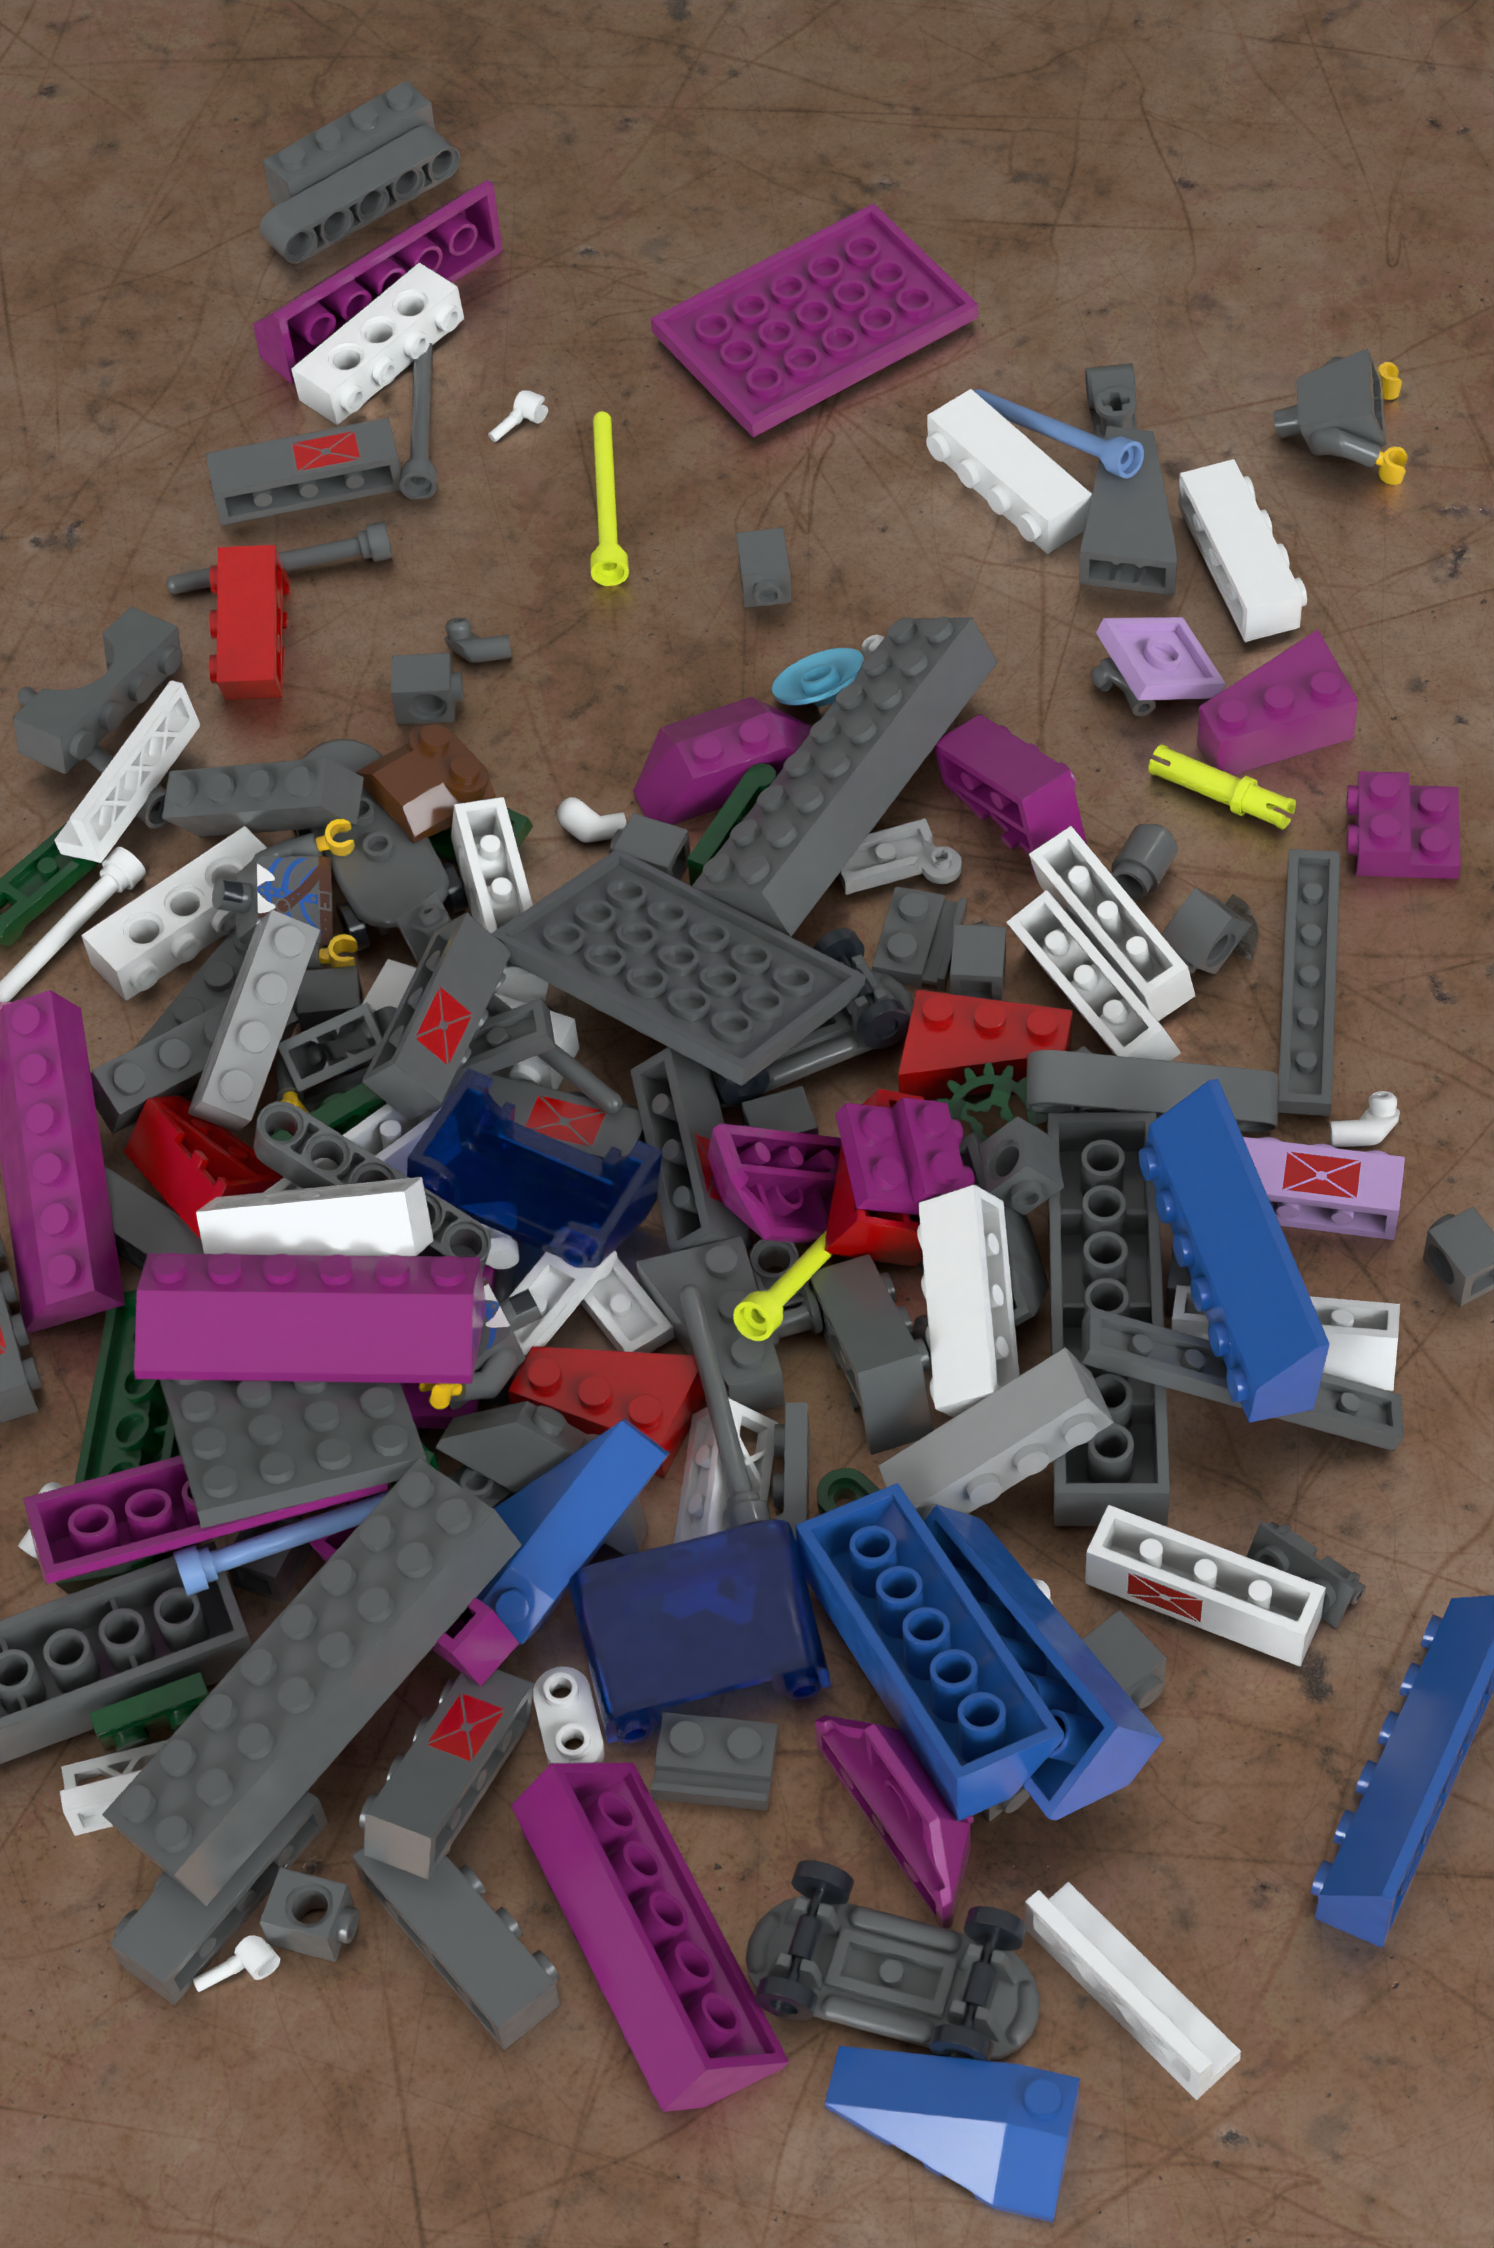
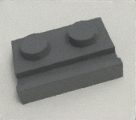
[872,886,967,991]
[651,1712,779,1811]

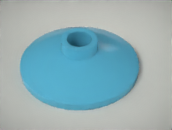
[772,648,864,707]

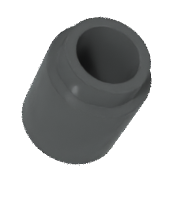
[1111,824,1178,899]

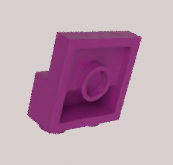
[1346,771,1461,879]
[835,1097,974,1215]

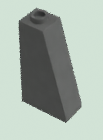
[1079,426,1177,595]

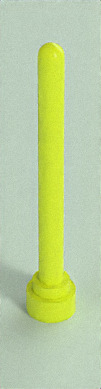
[590,411,629,586]
[733,1230,833,1341]

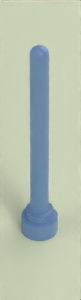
[974,389,1144,479]
[173,1491,389,1596]

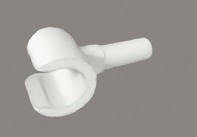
[488,390,548,442]
[193,1936,281,1992]

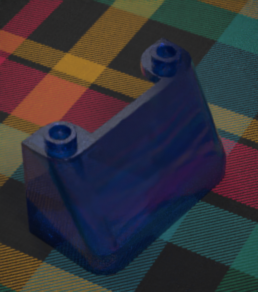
[407,1068,663,1268]
[568,1520,831,1744]

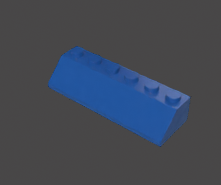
[1139,1079,1330,1423]
[795,1483,1064,1821]
[924,1504,1164,1820]
[1310,1595,1494,1948]

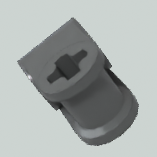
[1085,363,1137,439]
[750,1239,823,1345]

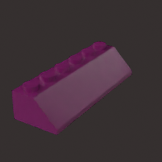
[253,180,503,384]
[0,990,125,1334]
[134,1253,486,1384]
[23,1456,388,1585]
[511,1763,789,2112]

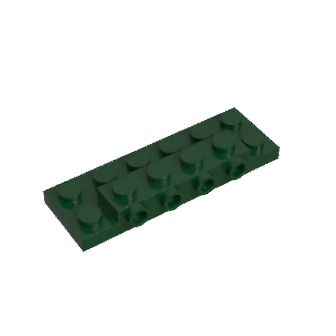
[56,1290,181,1594]

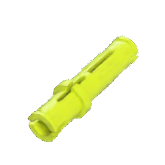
[1148,744,1296,830]

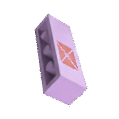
[1243,1137,1405,1240]

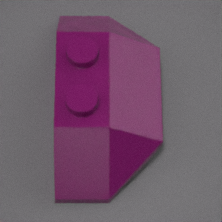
[633,696,812,825]
[707,1123,842,1244]
[814,1715,974,1929]

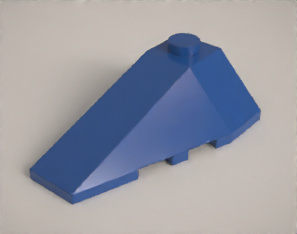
[476,1418,670,1645]
[825,2046,1080,2223]

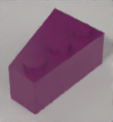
[1197,630,1358,775]
[934,714,1087,873]

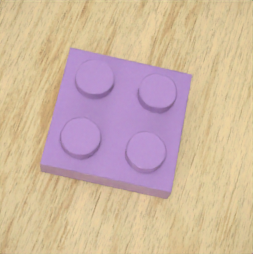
[1096,617,1226,700]

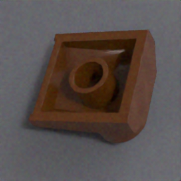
[355,724,496,844]

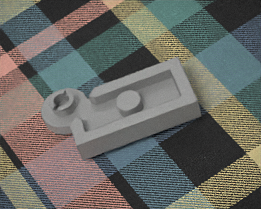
[838,818,962,895]

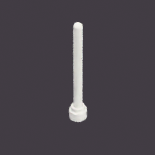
[0,847,146,1002]

